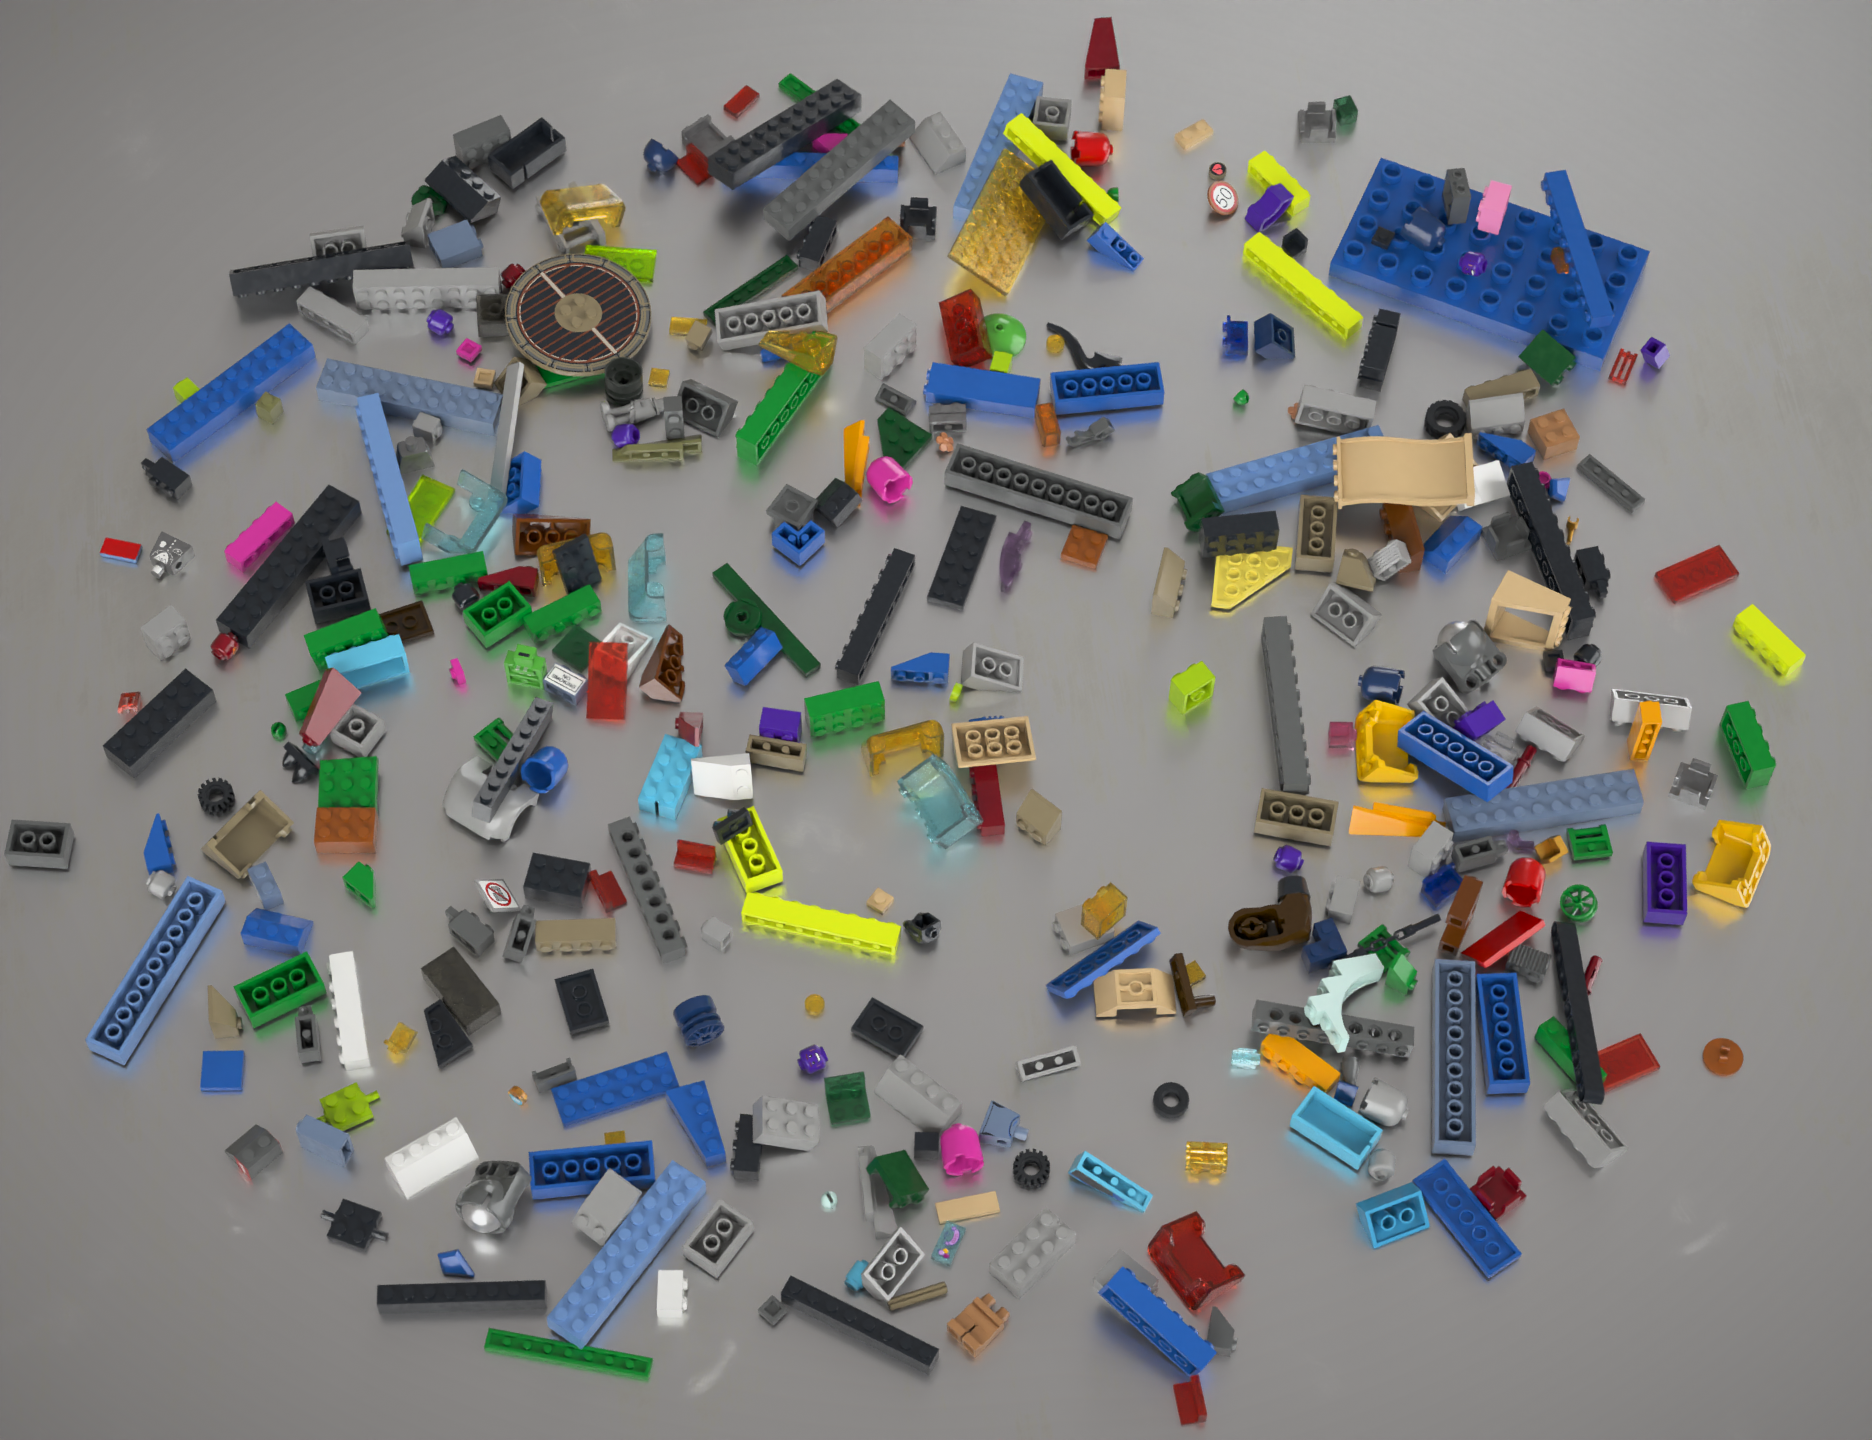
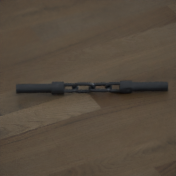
[1327,914,1441,970]

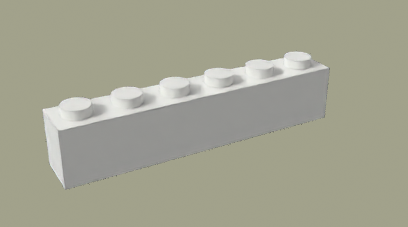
[326,951,371,1071]

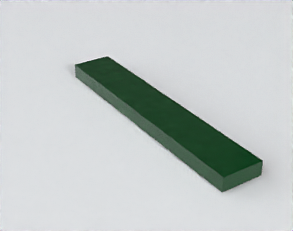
[703,255,798,326]

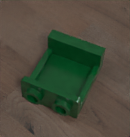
[1518,329,1577,387]
[1171,472,1225,533]
[866,1150,930,1208]

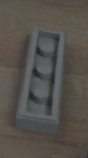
[1577,454,1645,513]

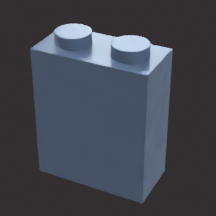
[427,219,484,268]
[296,1114,354,1167]

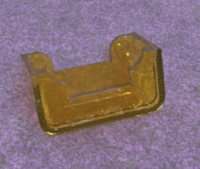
[540,184,626,235]
[536,532,616,586]
[861,720,944,777]

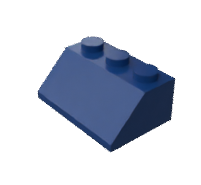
[498,451,541,514]
[1423,516,1483,574]
[240,908,313,956]

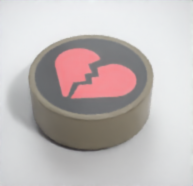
[1209,162,1227,180]

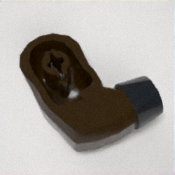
[1228,875,1312,951]

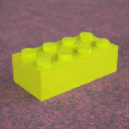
[717,806,783,895]

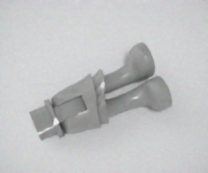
[600,397,664,432]

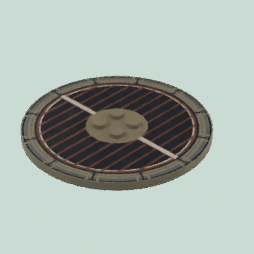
[505,254,651,377]

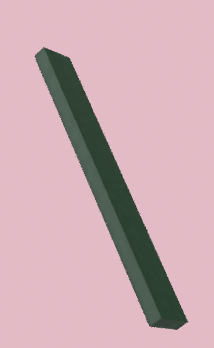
[712,563,821,677]

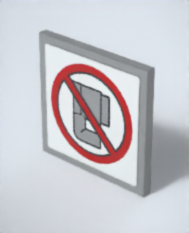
[474,879,521,912]

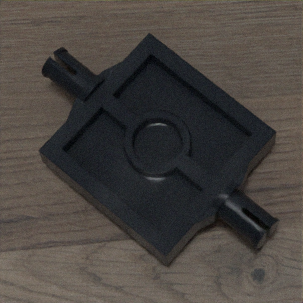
[321,1198,389,1252]

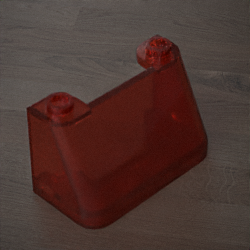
[1148,1211,1246,1310]

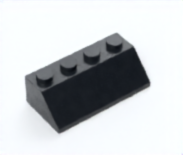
[425,156,501,223]

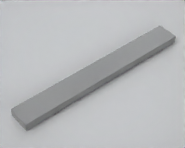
[488,362,524,502]

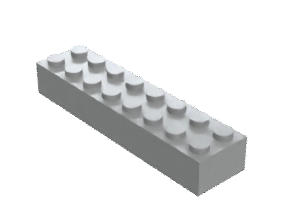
[352,267,502,310]

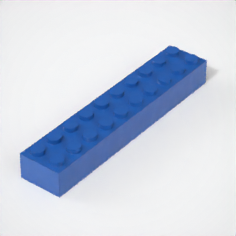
[147,323,316,464]

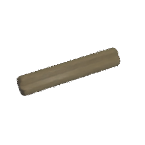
[887,1282,948,1311]

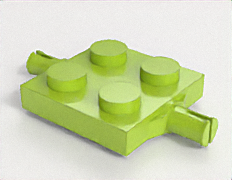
[316,1082,380,1131]

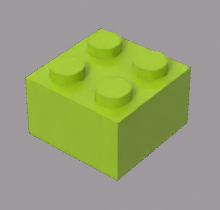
[1169,661,1216,715]

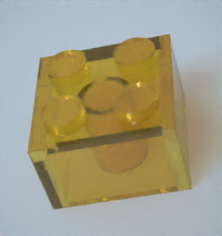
[1081,882,1128,940]

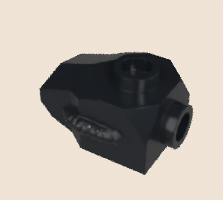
[903,912,941,943]

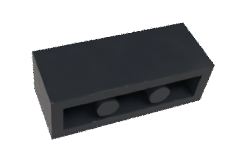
[797,216,837,272]
[730,1114,763,1180]

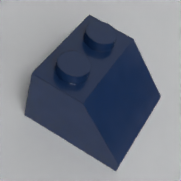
[1254,313,1295,359]

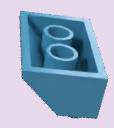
[1356,1182,1430,1248]

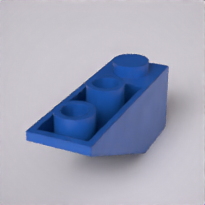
[1087,222,1144,271]
[1476,432,1536,468]
[891,652,950,684]
[143,813,176,875]

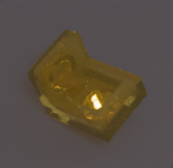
[383,1022,418,1054]

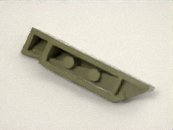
[612,434,702,461]

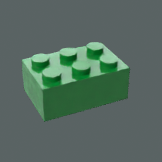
[463,581,532,648]

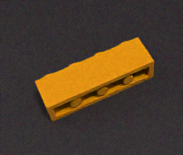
[1627,701,1662,760]
[1260,1034,1341,1094]

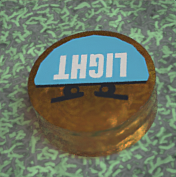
[508,1086,528,1106]

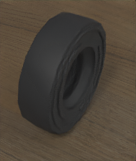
[1153,1082,1190,1119]

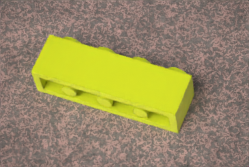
[1247,151,1310,217]
[1733,604,1806,676]

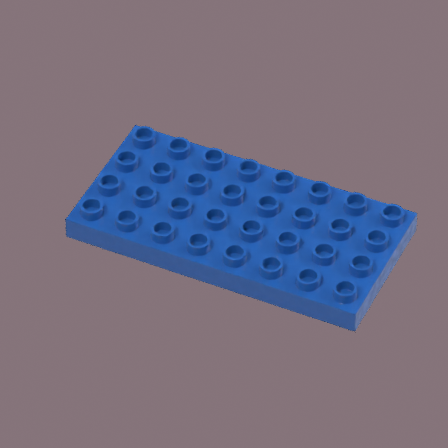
[1329,158,1650,372]

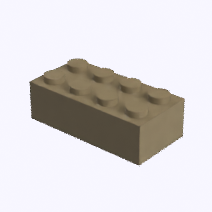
[1295,495,1338,573]
[1254,788,1339,846]

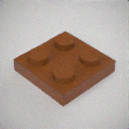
[1061,525,1108,569]

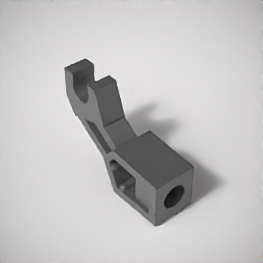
[1065,416,1115,447]

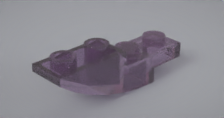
[999,521,1033,593]

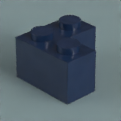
[1301,918,1348,974]

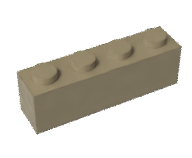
[1462,369,1540,407]
[535,918,616,952]

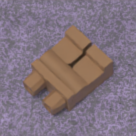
[947,1293,1010,1358]

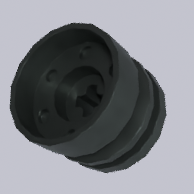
[604,357,643,406]

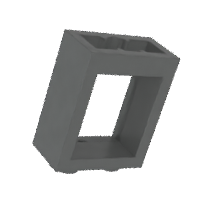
[1442,168,1471,224]

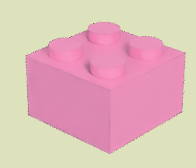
[1476,180,1512,235]

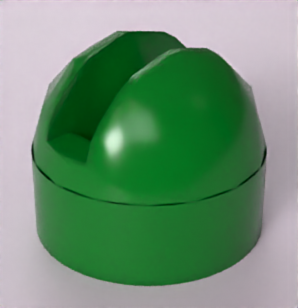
[1107,187,1119,202]
[1233,389,1249,405]
[271,722,287,739]

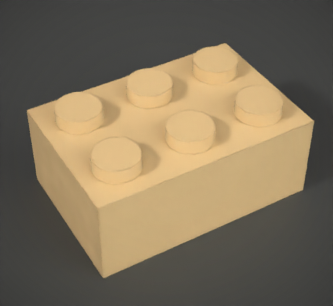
[1098,69,1127,131]

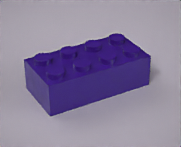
[1643,842,1687,925]

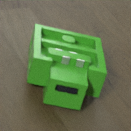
[504,644,548,690]

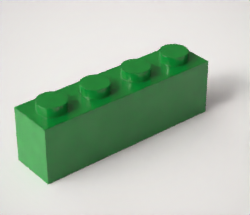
[408,551,488,594]
[522,584,602,643]
[1534,1016,1607,1083]

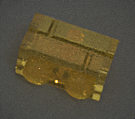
[1185,1141,1228,1175]

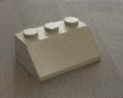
[1151,547,1188,618]

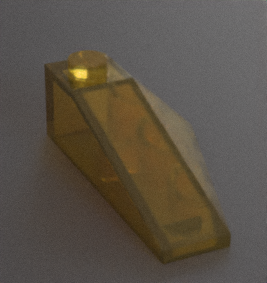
[758,331,838,376]

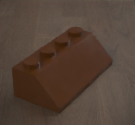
[1379,503,1425,573]

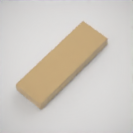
[935,1191,1000,1225]

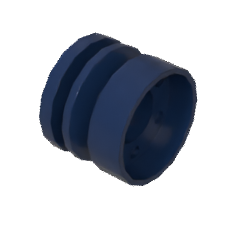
[673,995,724,1047]

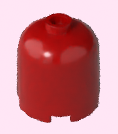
[1071,131,1113,166]
[1502,857,1546,907]

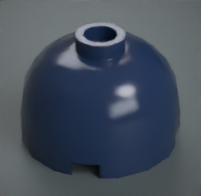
[643,139,679,173]

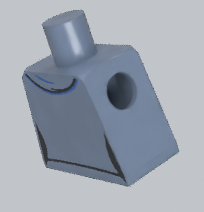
[978,1100,1029,1148]

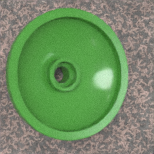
[972,313,1026,359]

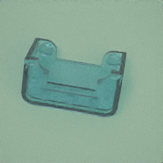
[628,533,667,623]

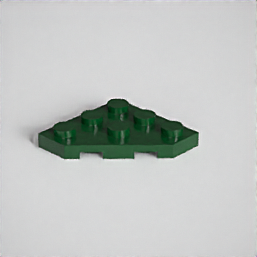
[877,407,932,470]

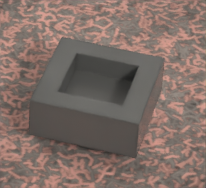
[758,1295,788,1326]

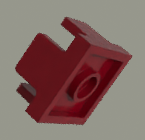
[1469,1166,1527,1221]

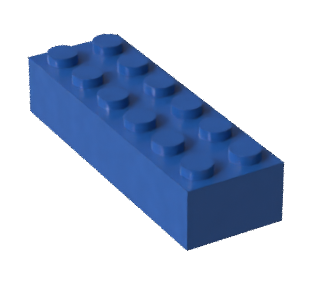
[1050,362,1165,415]
[1397,711,1514,802]
[1475,973,1530,1094]
[529,1140,656,1200]
[1098,1266,1217,1379]

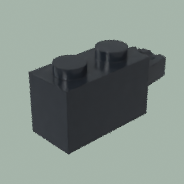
[141,457,193,500]
[1574,546,1611,599]

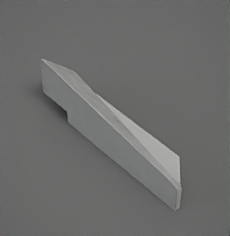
[858,1145,897,1239]

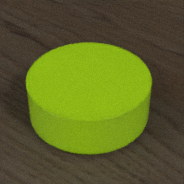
[949,682,963,702]

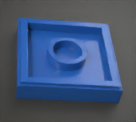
[200,1050,245,1091]

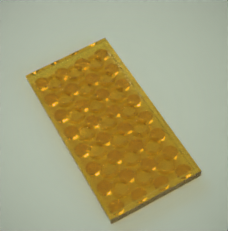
[947,148,1046,297]

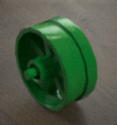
[1560,884,1598,922]

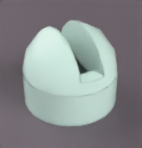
[821,1191,838,1209]

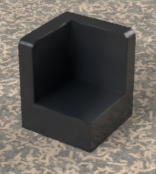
[1281,228,1308,259]
[914,1132,939,1159]

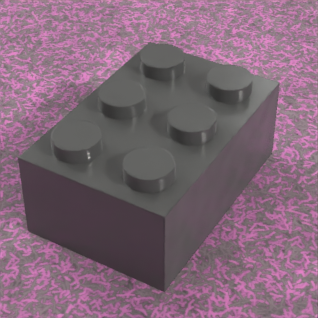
[453,115,511,169]
[4,819,75,869]

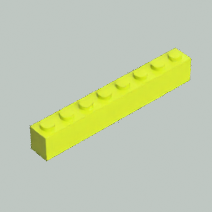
[1003,113,1121,226]
[1243,232,1363,340]
[741,892,901,955]

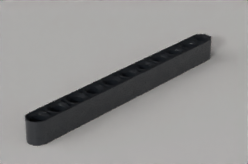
[1551,921,1605,1105]

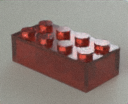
[939,289,993,368]

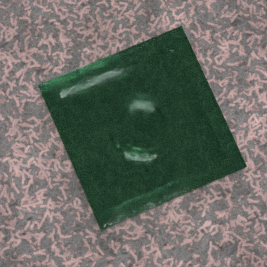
[552,624,602,673]

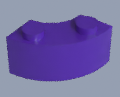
[1245,183,1294,232]

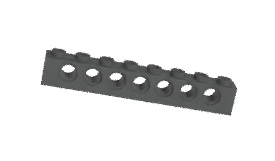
[608,816,687,964]
[1251,1000,1414,1058]

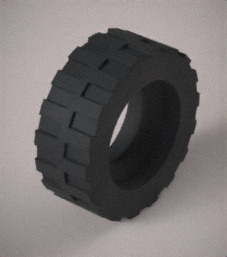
[1424,400,1466,440]

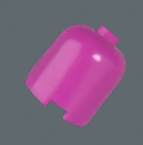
[866,456,913,503]
[940,1123,984,1176]

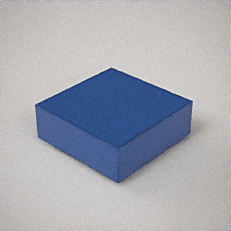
[1334,1080,1359,1107]

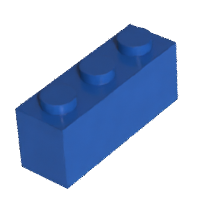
[724,627,783,686]

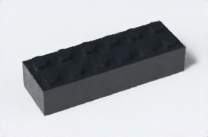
[103,668,216,778]

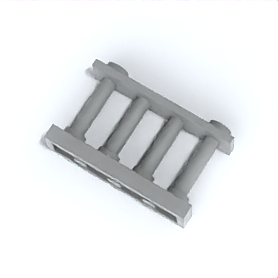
[535,181,606,254]

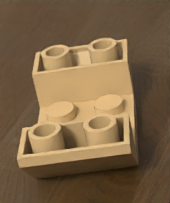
[1093,968,1176,1017]

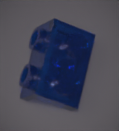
[1222,315,1248,355]
[1421,862,1463,908]

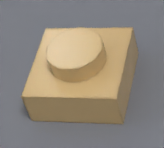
[473,368,496,389]
[866,888,894,915]

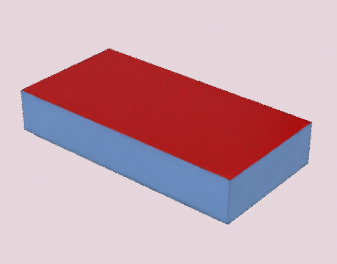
[100,537,142,563]

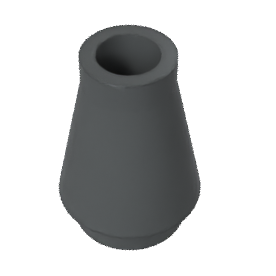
[1340,1056,1360,1085]

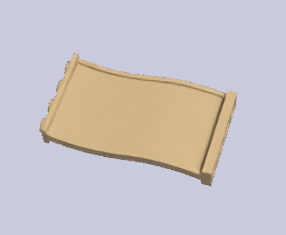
[1333,433,1475,509]

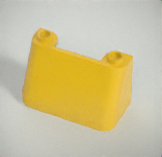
[1355,700,1419,783]
[1692,820,1771,908]

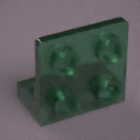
[824,1071,871,1124]

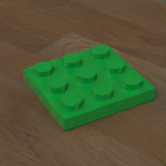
[318,756,379,811]

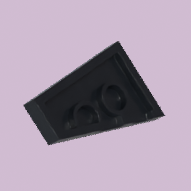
[424,999,473,1069]

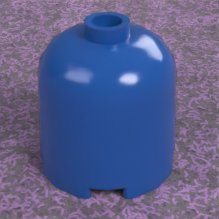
[521,746,569,793]

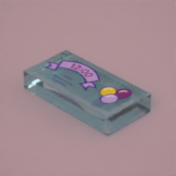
[931,1221,966,1266]

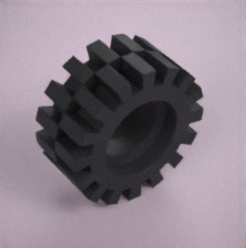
[198,778,235,816]
[1013,1149,1050,1189]

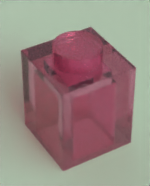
[1328,722,1357,748]

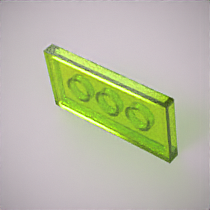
[584,245,657,283]
[386,474,455,546]

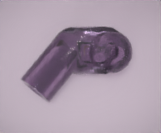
[1507,830,1534,851]

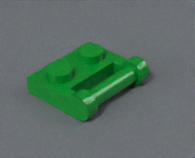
[473,718,513,762]
[1566,824,1613,861]
[1357,924,1411,974]

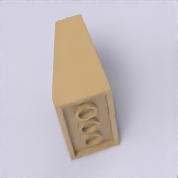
[1484,570,1572,651]

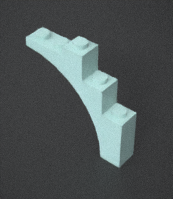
[1304,954,1384,1053]

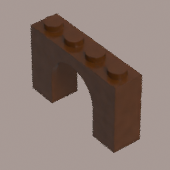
[1438,875,1483,956]

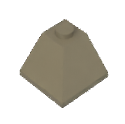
[1336,549,1376,592]
[208,985,243,1039]

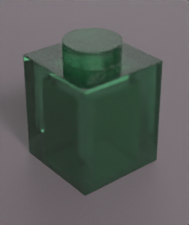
[1333,95,1358,126]

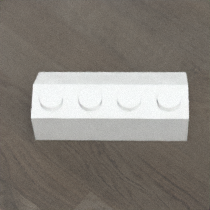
[384,1117,479,1200]

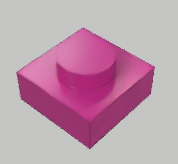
[456,338,482,363]
[449,658,466,685]

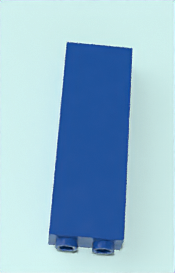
[923,362,1041,419]

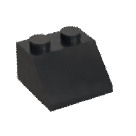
[815,478,862,528]

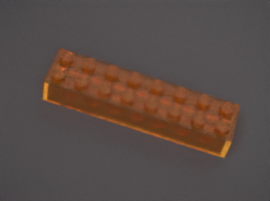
[781,216,912,314]

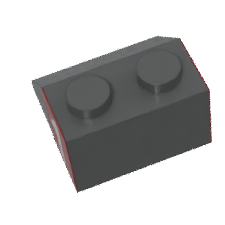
[225,1124,283,1179]

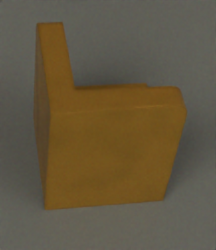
[1534,835,1569,864]

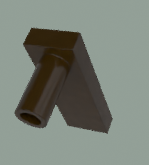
[1169,953,1216,1017]

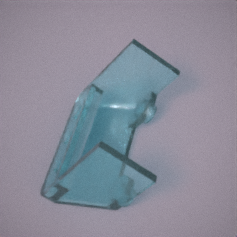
[421,469,508,554]

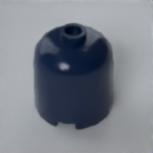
[1400,206,1446,252]
[1358,665,1405,706]

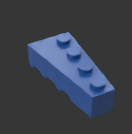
[665,1080,726,1167]

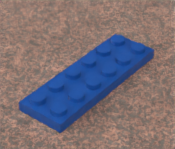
[1046,920,1161,999]
[551,1051,679,1127]
[1412,1159,1522,1279]

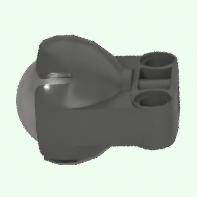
[1432,619,1507,694]
[455,1161,531,1234]

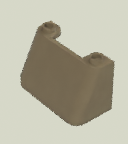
[201,790,294,879]

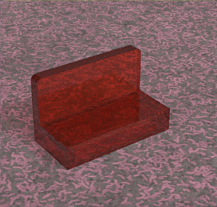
[676,142,712,185]
[674,839,717,874]
[589,869,627,913]
[1173,1375,1207,1425]

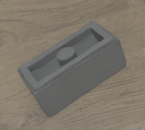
[875,383,917,416]

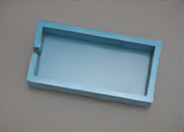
[325,634,410,688]
[638,734,703,820]
[1290,1086,1383,1170]

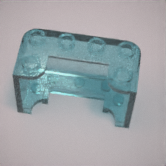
[897,754,984,849]

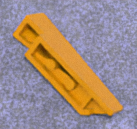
[843,420,870,506]
[1349,802,1446,837]

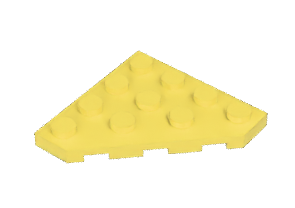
[1211,546,1293,609]

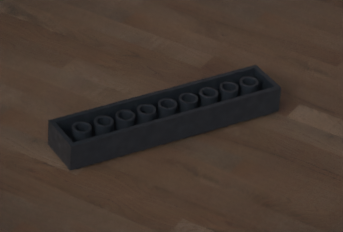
[708,79,861,190]
[229,240,414,298]
[1507,462,1596,640]
[216,484,362,649]

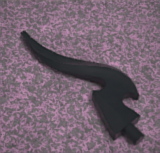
[1046,323,1123,369]

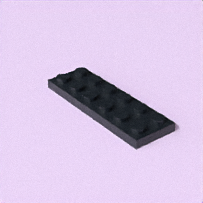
[927,506,997,610]

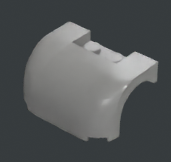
[442,756,540,842]

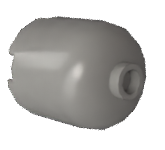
[1357,1077,1409,1127]

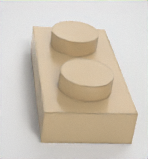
[1174,119,1213,150]

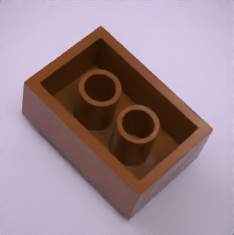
[314,807,378,853]

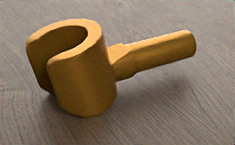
[1566,516,1579,543]

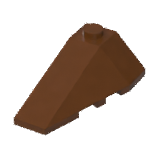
[512,514,591,555]
[639,624,685,702]

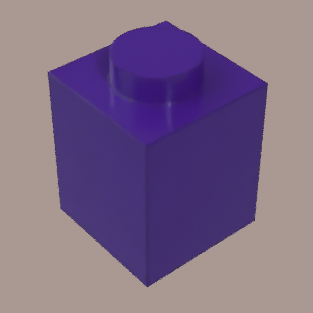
[1640,336,1670,369]

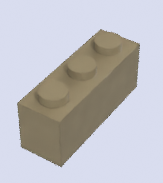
[745,734,807,772]

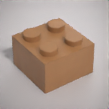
[1527,408,1580,460]

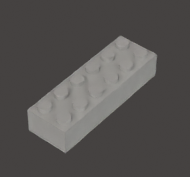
[715,291,828,351]

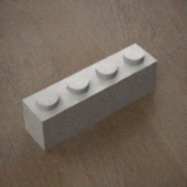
[296,286,369,345]

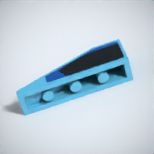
[1068,1151,1153,1213]

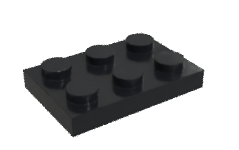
[552,533,602,594]
[555,969,609,1034]
[851,997,923,1058]

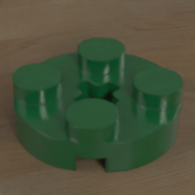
[411,185,448,216]
[723,598,762,637]

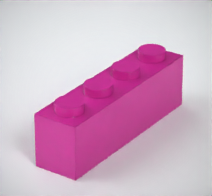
[224,502,295,573]

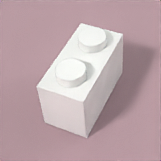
[657,1270,688,1317]

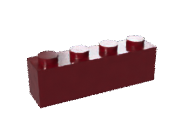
[969,764,1005,837]

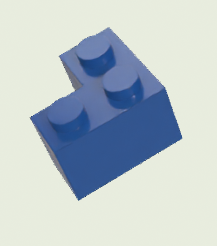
[772,520,825,566]

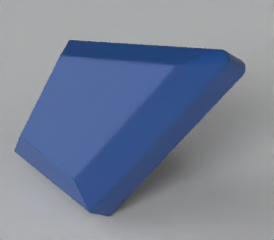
[1548,478,1570,502]
[438,1249,475,1277]

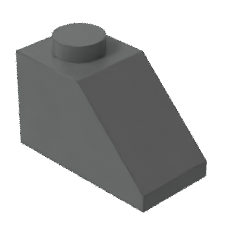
[1207,1306,1237,1357]

